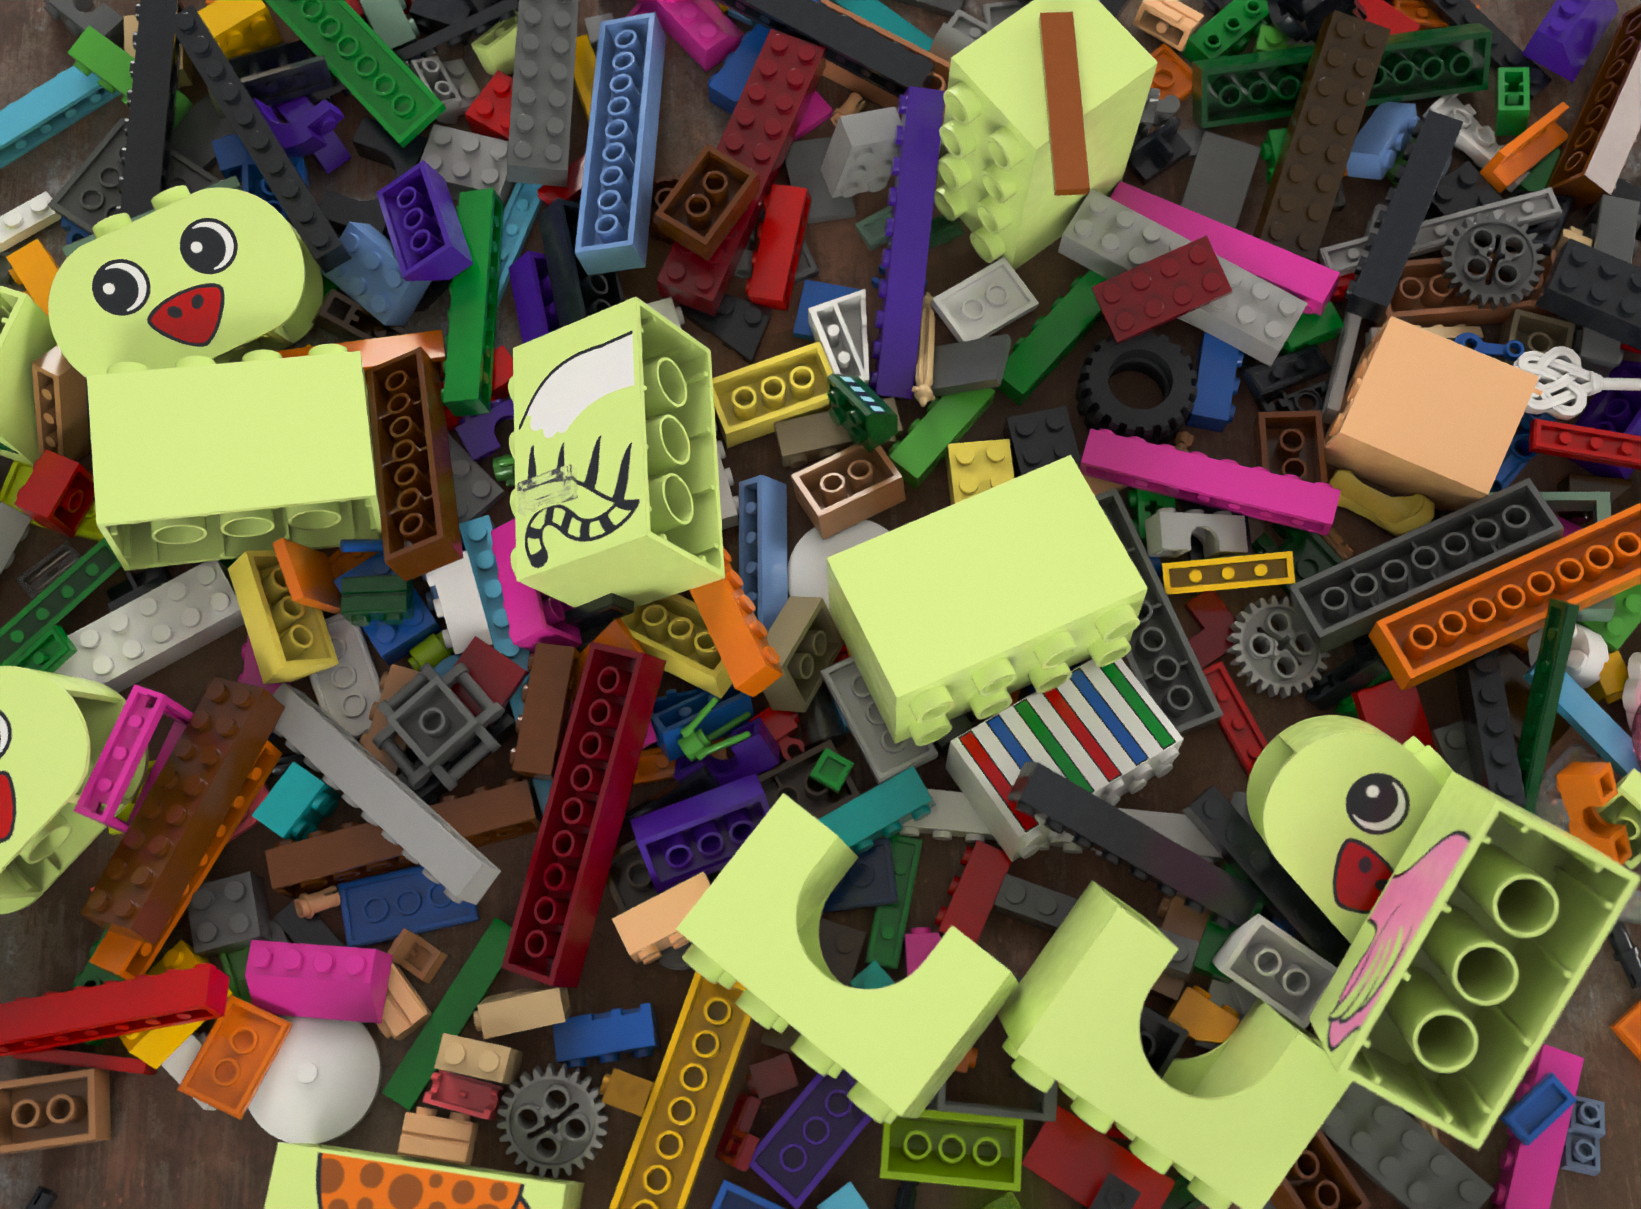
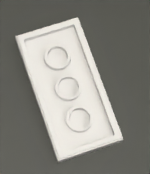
[309,613,383,739]

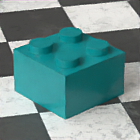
[251,761,341,842]

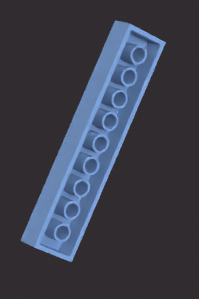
[575,12,666,275]

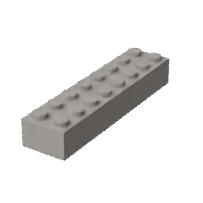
[1058,189,1308,367]

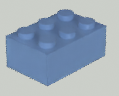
[321,222,431,326]

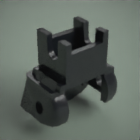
[1267,0,1367,44]

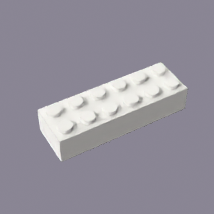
[54,560,245,693]

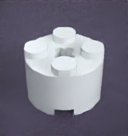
[1527,624,1609,689]

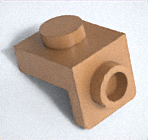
[387,928,448,984]

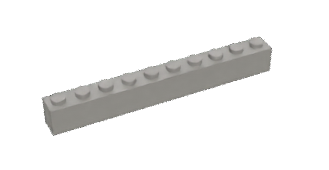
[272,683,501,905]

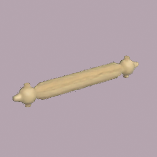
[912,292,936,407]

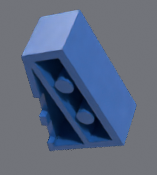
[651,684,755,762]
[553,1003,661,1069]

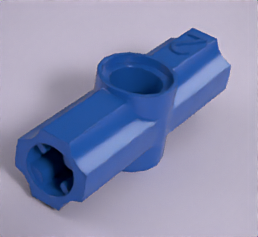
[1490,413,1555,492]

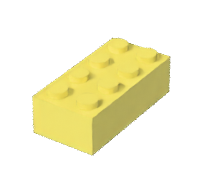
[713,341,833,448]
[945,439,1014,505]
[619,594,733,699]

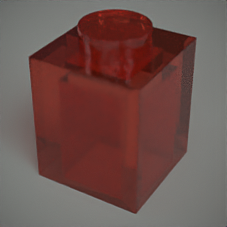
[746,1053,799,1100]

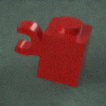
[748,706,806,762]

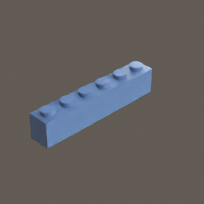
[739,475,788,632]

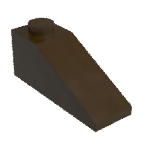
[311,289,411,341]

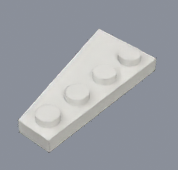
[1423,94,1530,192]

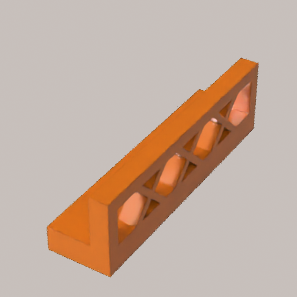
[1479,101,1569,193]

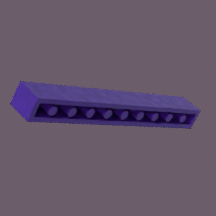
[869,86,945,401]

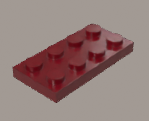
[1092,235,1233,345]

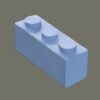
[1347,102,1420,180]

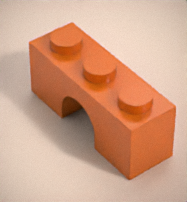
[1556,762,1632,865]

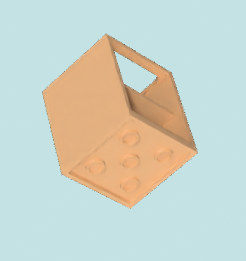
[1324,316,1543,511]

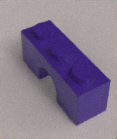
[455,398,514,462]
[674,717,780,785]

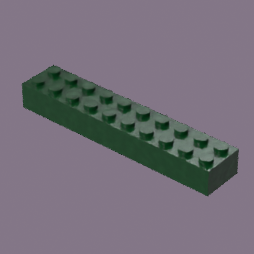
[1192,23,1493,128]

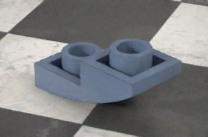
[1561,1096,1605,1176]

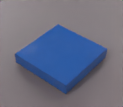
[793,279,861,341]

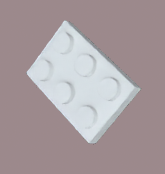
[931,257,1039,342]

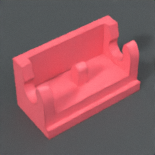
[423,1069,505,1121]

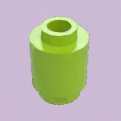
[407,631,454,672]

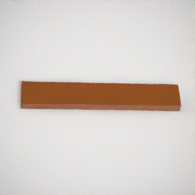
[1039,12,1090,196]

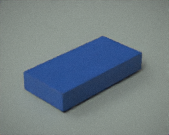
[1500,1072,1577,1146]

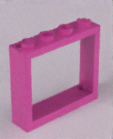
[74,684,194,834]

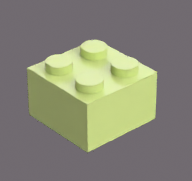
[1596,768,1641,870]

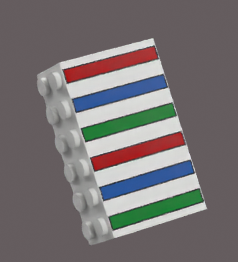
[945,659,1184,862]

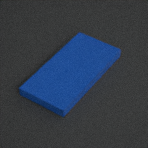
[338,865,480,948]

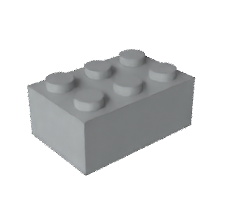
[820,106,901,198]
[420,124,516,210]

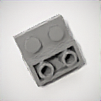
[929,9,993,63]
[410,56,481,124]

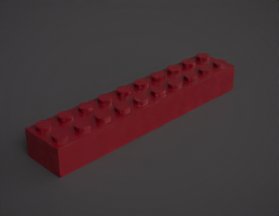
[657,29,826,316]
[501,641,666,988]

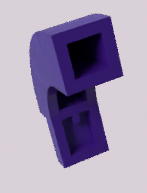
[271,95,352,174]
[253,98,345,157]

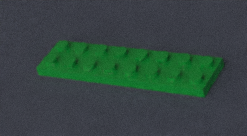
[264,0,447,148]

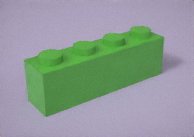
[67,25,193,131]
[888,388,995,489]

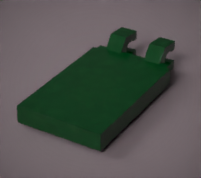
[1252,523,1344,598]

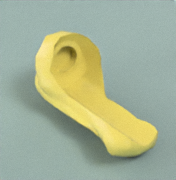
[1328,469,1436,537]

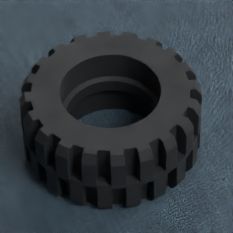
[1075,330,1198,445]

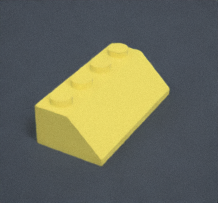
[228,550,339,684]

